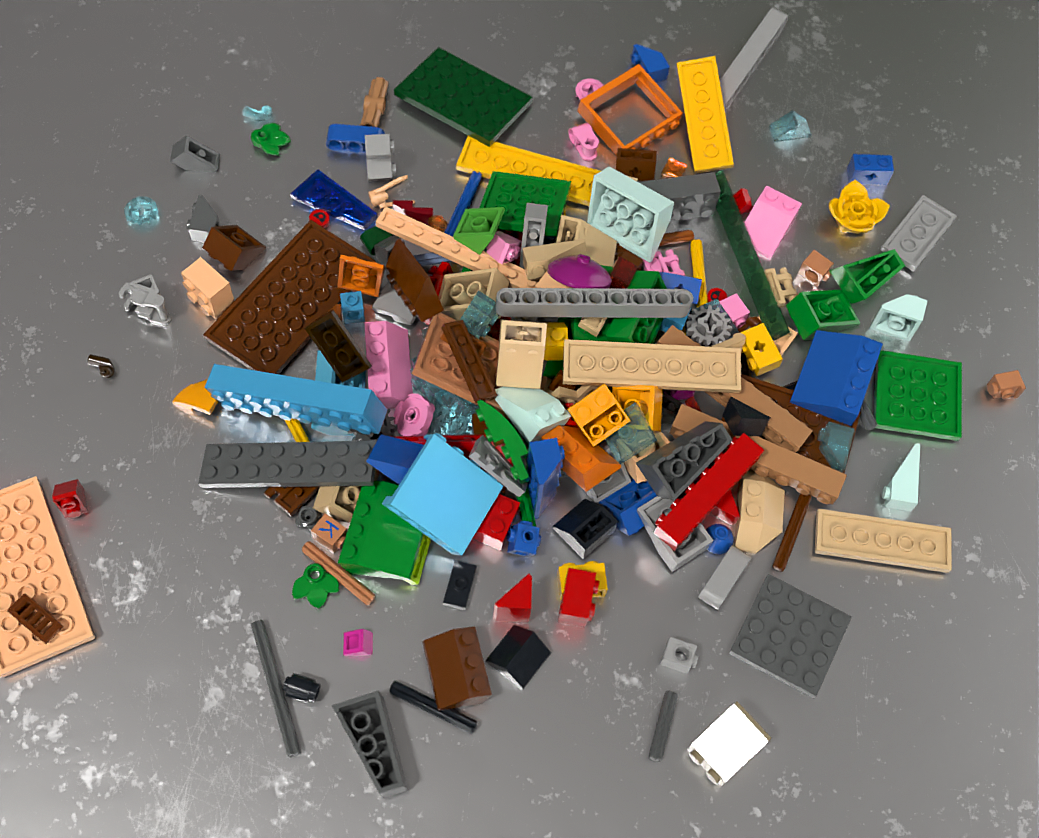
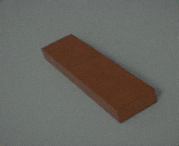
[441,320,497,404]

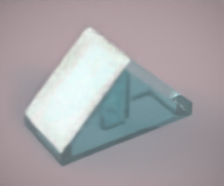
[769,110,812,142]

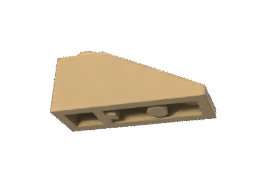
[522,239,586,280]

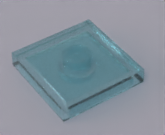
[605,403,657,464]

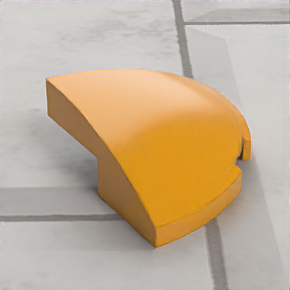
[172,379,219,415]

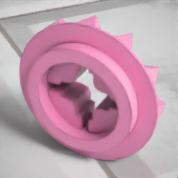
[575,79,604,100]

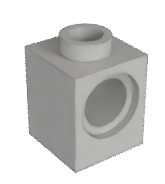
[660,637,699,674]

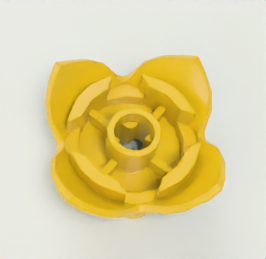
[829,180,890,234]

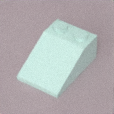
[495,386,571,445]

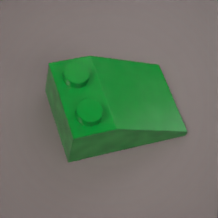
[786,290,861,340]

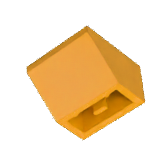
[566,384,630,447]

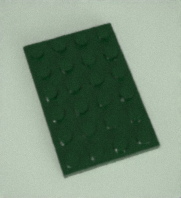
[394,47,533,147]

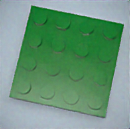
[479,171,571,236]
[874,350,962,441]

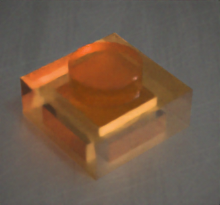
[661,158,687,178]

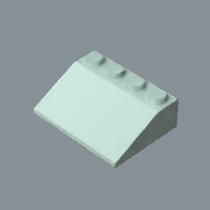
[587,167,674,263]

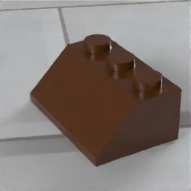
[422,626,492,710]

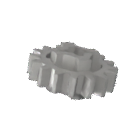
[685,305,732,347]

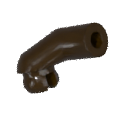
[87,354,115,378]

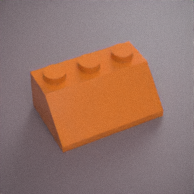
[541,425,622,492]

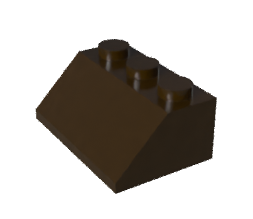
[304,309,372,383]

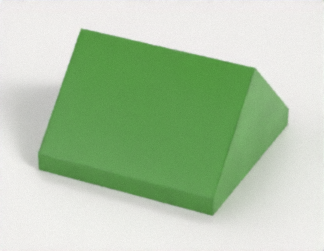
[453,207,505,255]

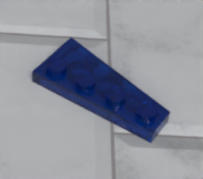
[290,169,378,230]

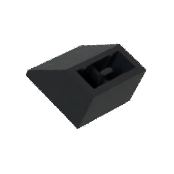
[552,499,618,559]

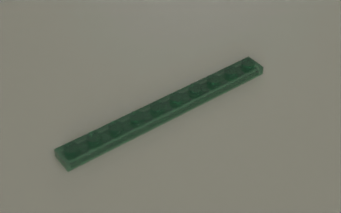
[715,170,790,341]

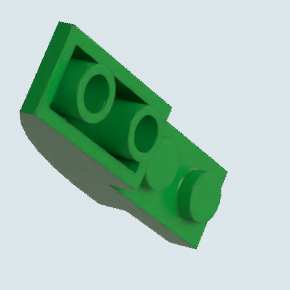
[475,400,529,484]

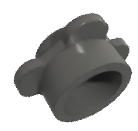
[295,506,322,530]

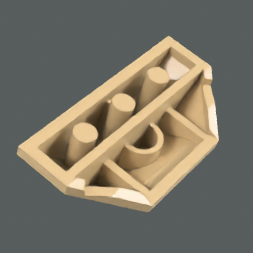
[734,469,785,554]

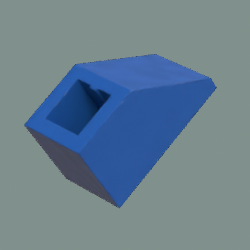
[631,44,670,83]

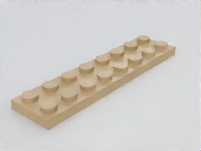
[563,339,741,393]

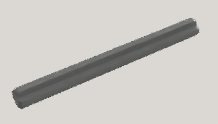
[251,620,301,757]

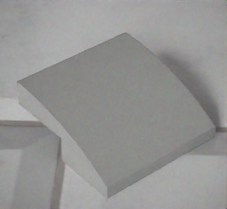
[372,282,417,325]

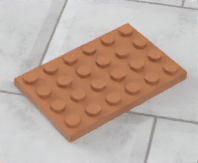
[411,313,547,421]

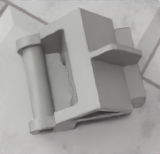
[119,274,171,325]

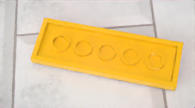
[677,56,734,174]

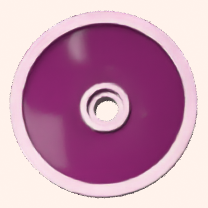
[547,254,612,289]

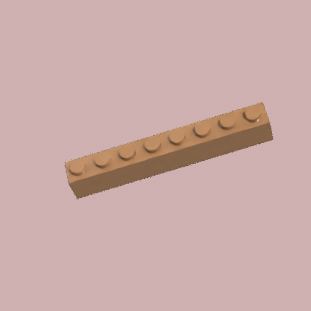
[657,325,813,453]
[669,404,847,505]

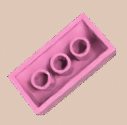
[364,321,413,409]

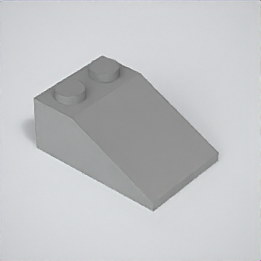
[636,495,714,572]

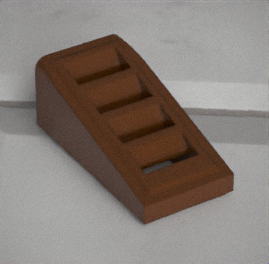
[7,593,64,644]

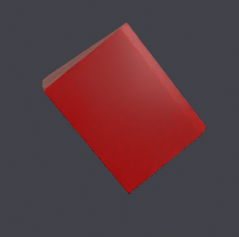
[493,573,532,623]

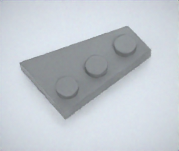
[469,435,528,497]

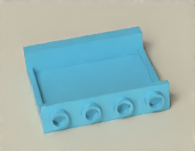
[382,433,503,555]

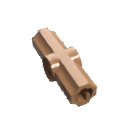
[360,77,389,127]

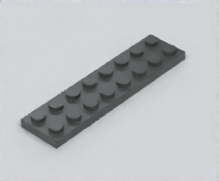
[198,441,377,488]

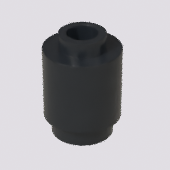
[283,673,321,703]

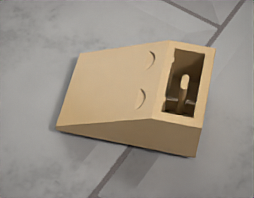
[554,215,617,267]
[496,319,547,389]

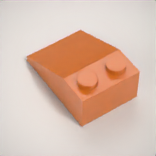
[337,255,385,297]

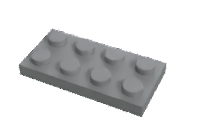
[880,195,957,272]

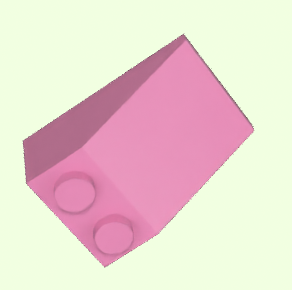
[735,186,802,259]

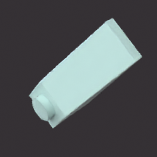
[882,443,920,512]

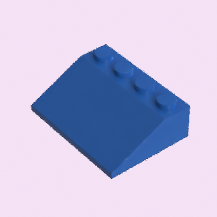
[790,330,883,426]

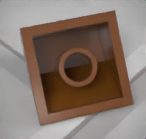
[202,225,266,271]

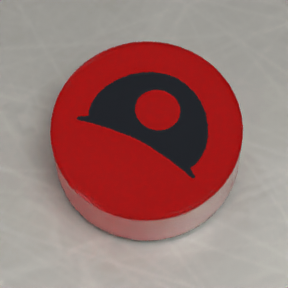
[309,209,330,229]
[707,288,728,309]

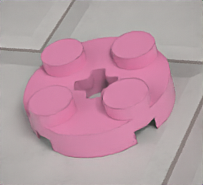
[394,393,435,436]

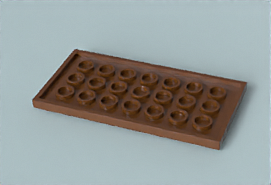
[203,220,376,374]

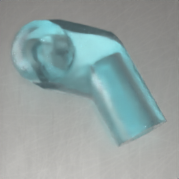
[243,106,272,122]

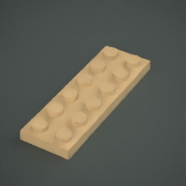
[815,509,952,573]

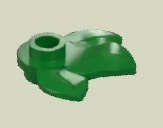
[251,123,291,155]
[292,563,339,609]

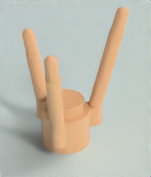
[368,175,415,210]

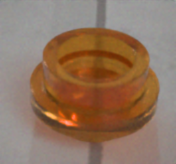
[427,215,448,232]

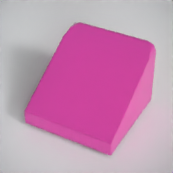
[343,629,373,656]

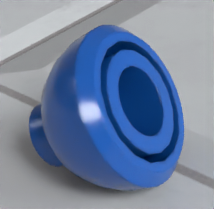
[706,524,734,554]

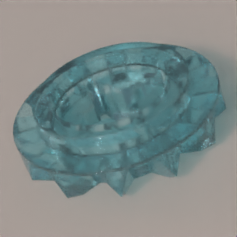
[124,197,158,226]

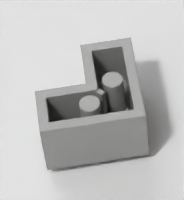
[365,134,396,182]

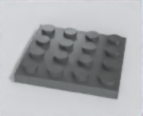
[729,574,852,698]

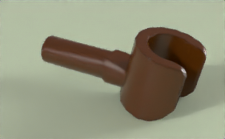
[733,316,762,334]

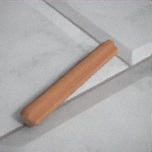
[302,541,376,606]

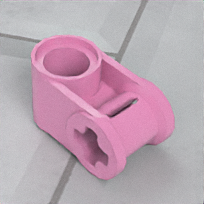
[568,123,599,161]

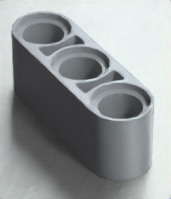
[698,545,751,610]

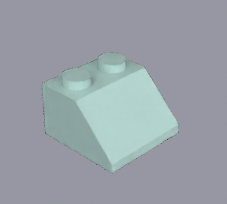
[869,294,928,341]

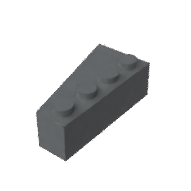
[636,421,733,500]

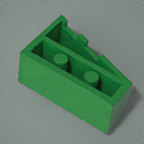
[829,249,906,304]

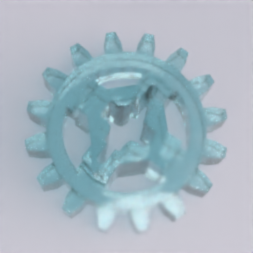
[428,401,472,435]

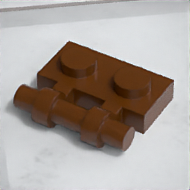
[263,486,320,517]

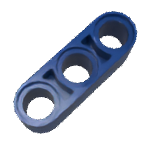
[326,124,385,153]

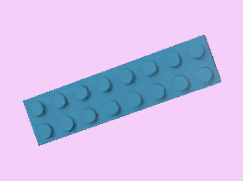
[205,364,387,435]

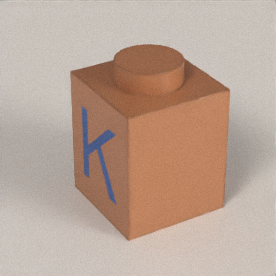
[311,513,347,553]

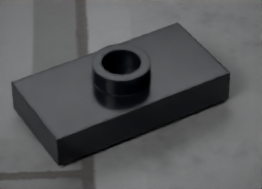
[443,560,477,610]

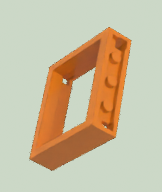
[577,64,683,156]

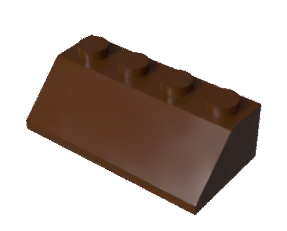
[385,239,444,323]

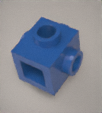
[506,521,541,557]

